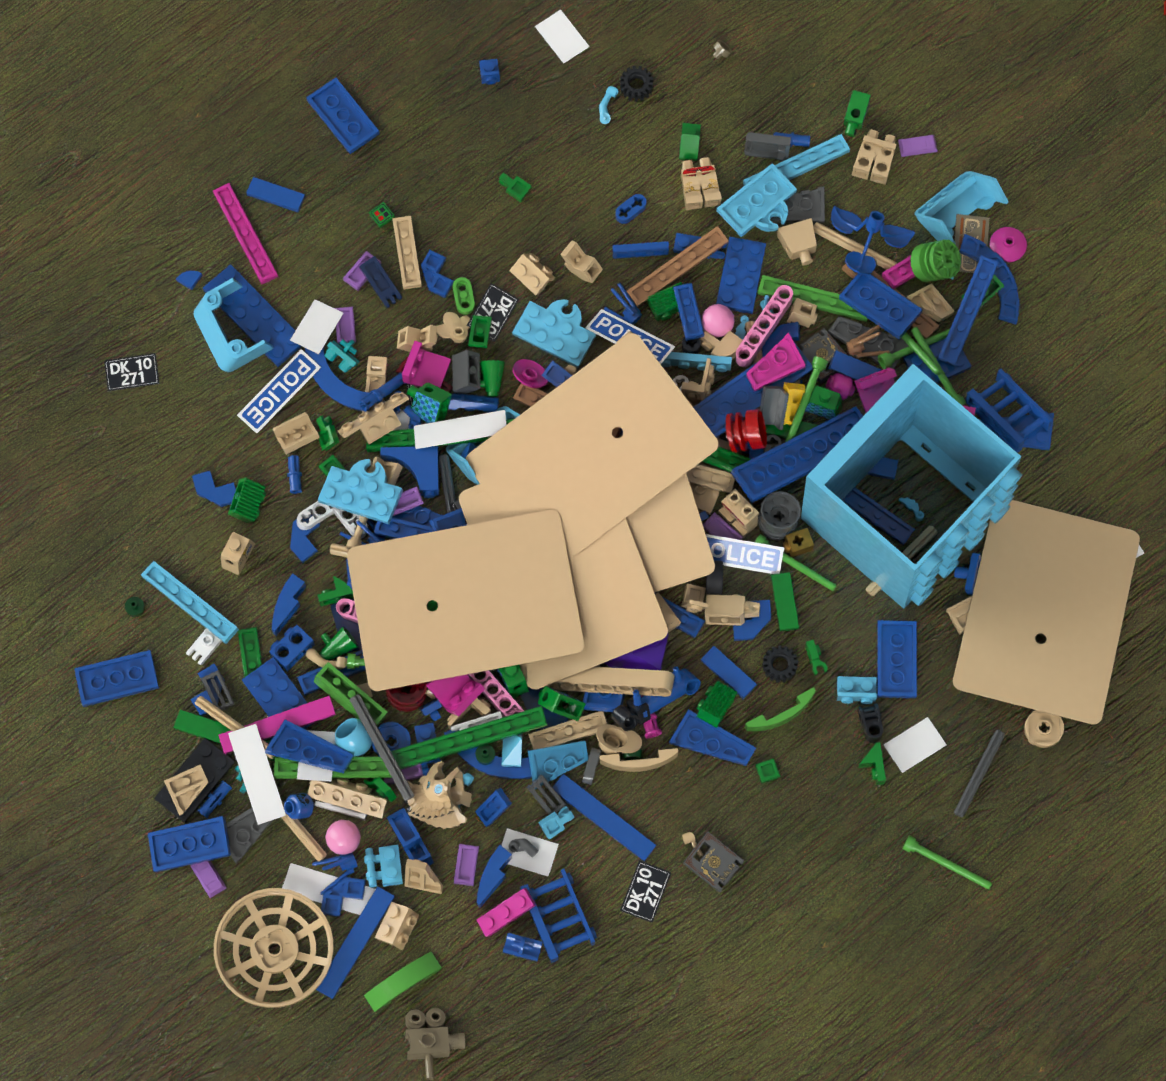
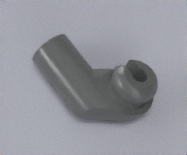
[509,838,539,858]

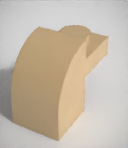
[560,241,603,283]
[397,325,438,352]
[700,331,743,360]

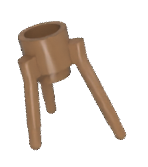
[846,325,890,359]

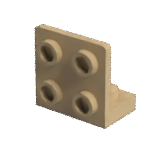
[681,358,715,406]

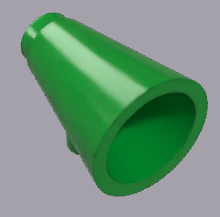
[479,360,505,397]
[319,626,359,661]

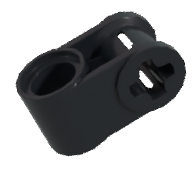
[858,703,883,743]

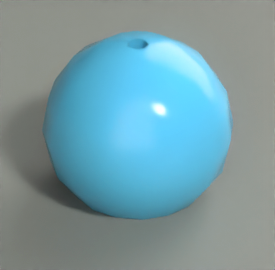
[335,718,373,757]

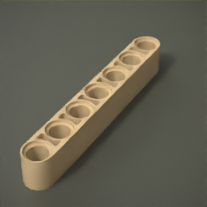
[543,667,675,697]

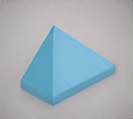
[502,733,523,767]

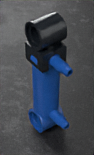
[612,667,701,731]

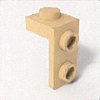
[681,584,709,613]
[447,698,491,730]

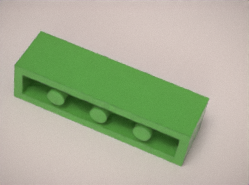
[313,662,388,726]

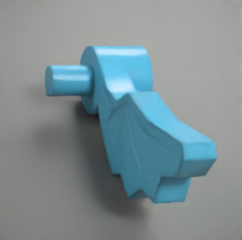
[735,315,749,340]
[899,497,924,522]

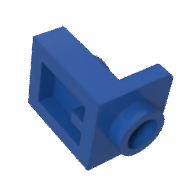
[479,59,500,85]

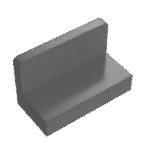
[760,386,789,430]

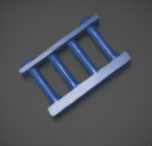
[965,369,1053,453]
[520,869,597,963]

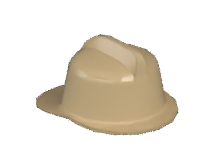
[596,724,642,755]

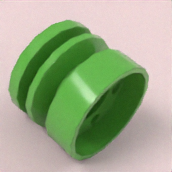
[911,239,961,282]

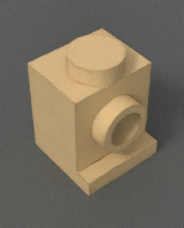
[787,298,818,328]

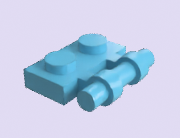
[364,845,403,887]

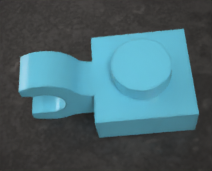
[538,806,574,840]

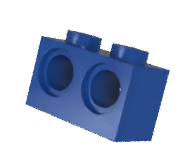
[269,625,315,672]

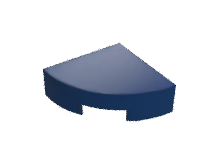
[176,271,202,290]

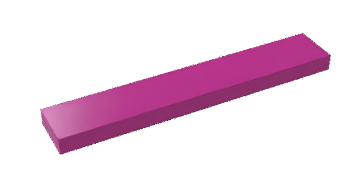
[213,183,278,285]
[218,696,336,754]

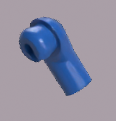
[404,405,422,429]

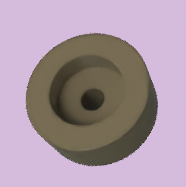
[713,40,732,59]

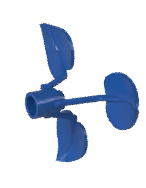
[831,206,915,275]

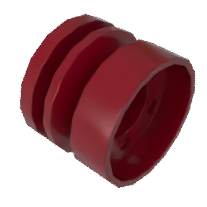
[386,682,427,712]

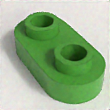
[453,277,475,315]

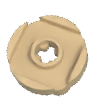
[1024,710,1064,748]

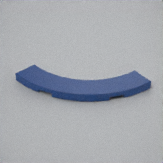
[959,234,1020,325]
[305,346,369,412]
[444,730,532,779]

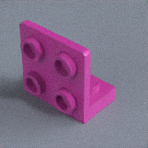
[402,341,451,388]
[854,367,897,413]
[426,675,485,717]

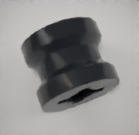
[682,337,701,354]

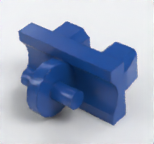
[503,933,543,962]

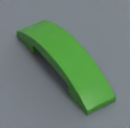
[745,687,816,731]
[364,952,442,1012]

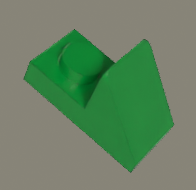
[679,123,701,161]
[468,315,492,348]
[317,576,354,607]
[858,742,886,785]

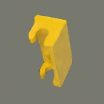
[783,382,806,425]

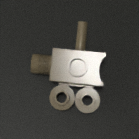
[405,1008,465,1080]

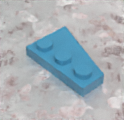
[528,741,588,790]

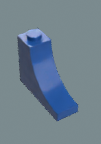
[380,446,439,498]

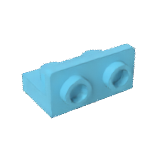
[837,676,877,704]

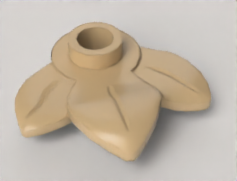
[437,312,470,343]

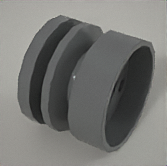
[758,491,801,541]

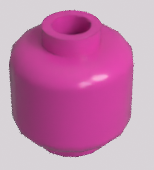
[826,373,855,400]

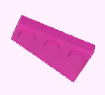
[746,332,806,391]

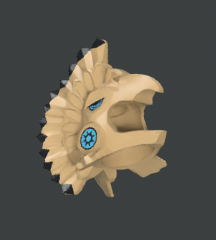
[404,761,472,829]

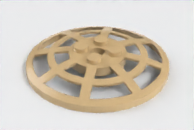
[214,888,334,1008]

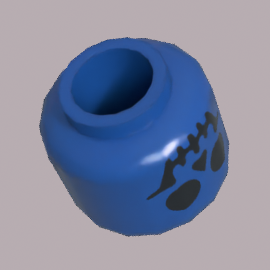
[284,793,314,820]

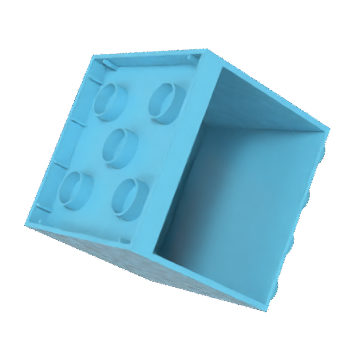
[801,364,1023,609]

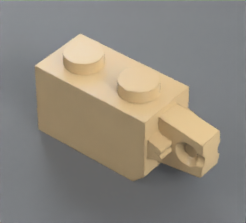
[705,594,760,626]

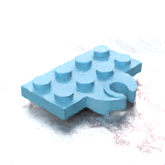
[716,163,797,237]
[512,299,596,368]
[318,459,403,525]

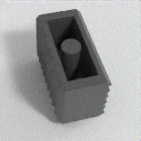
[452,350,481,394]

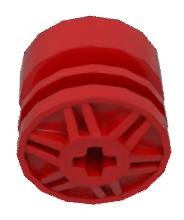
[725,409,767,453]

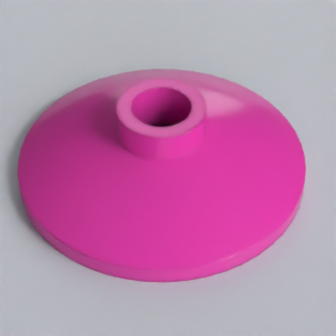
[990,227,1027,262]
[513,359,548,388]

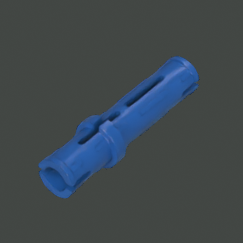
[358,372,405,411]

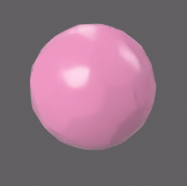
[701,304,734,338]
[325,820,361,855]

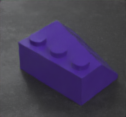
[604,633,669,670]

